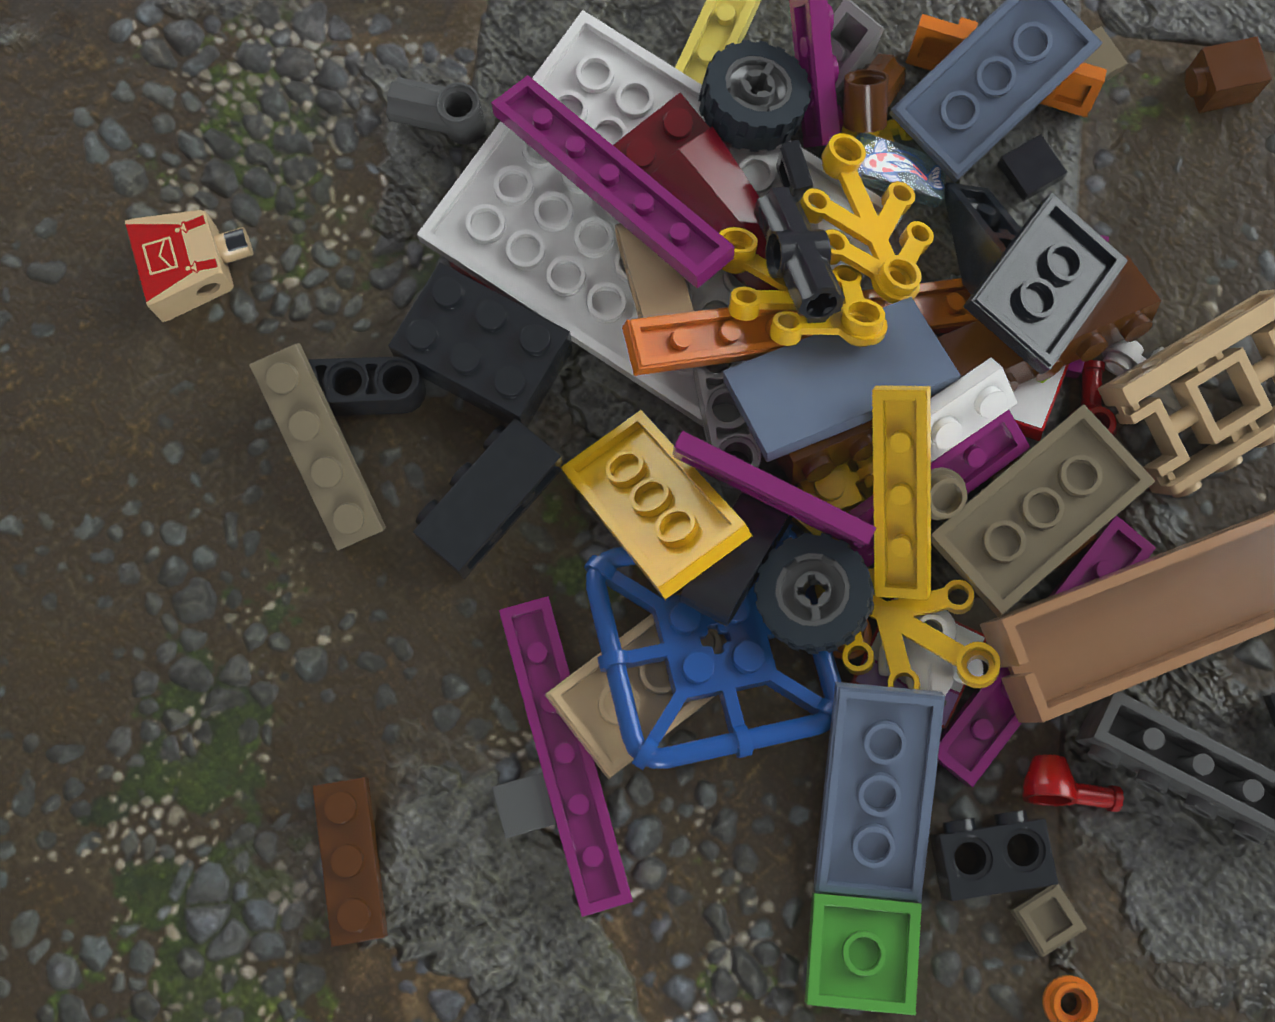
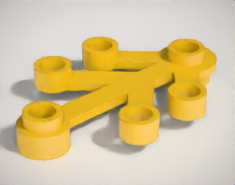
[799,133,934,304]
[719,227,888,347]
[815,568,1000,690]

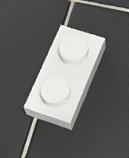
[931,358,1018,462]

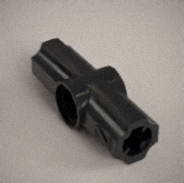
[754,187,845,323]

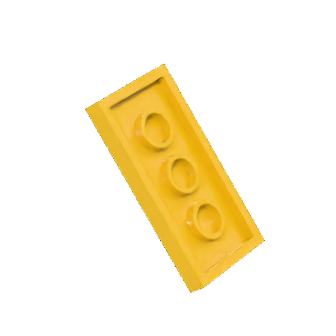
[560,410,752,599]

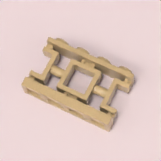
[1098,289,1275,498]

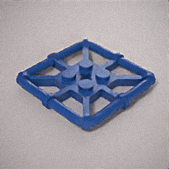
[584,523,842,771]

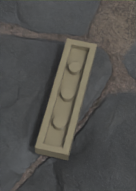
[249,343,386,551]

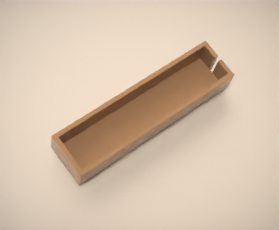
[980,509,1275,723]

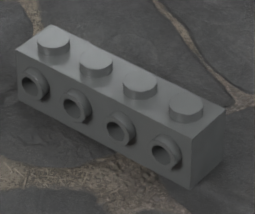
[1075,692,1275,845]

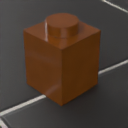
[1185,36,1272,113]

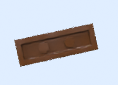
[313,777,388,947]

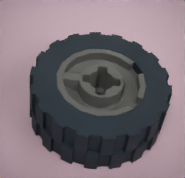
[698,40,812,152]
[754,532,875,654]

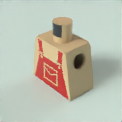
[125,210,253,322]

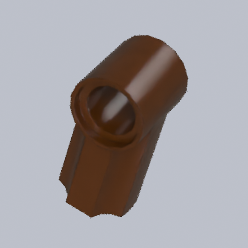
[843,54,906,133]

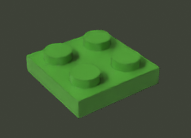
[805,892,922,1016]

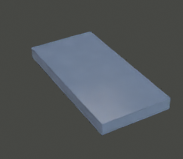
[889,0,1103,183]
[723,297,961,462]
[814,682,945,903]

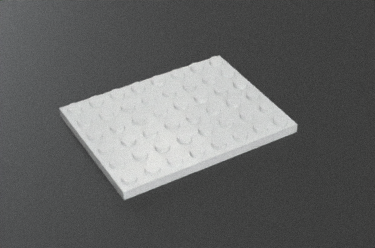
[417,10,903,426]

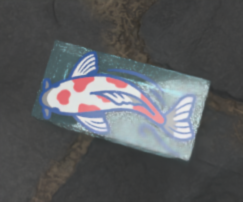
[855,133,946,208]

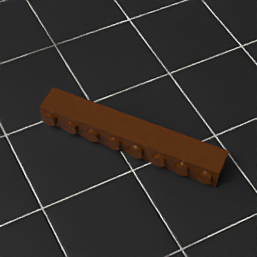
[776,255,1162,486]

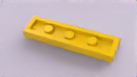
[872,385,931,600]

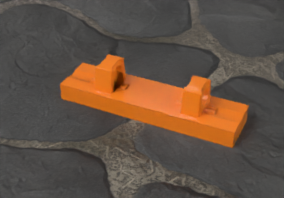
[906,14,1107,118]

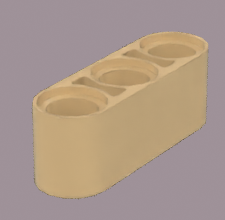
[615,223,694,318]

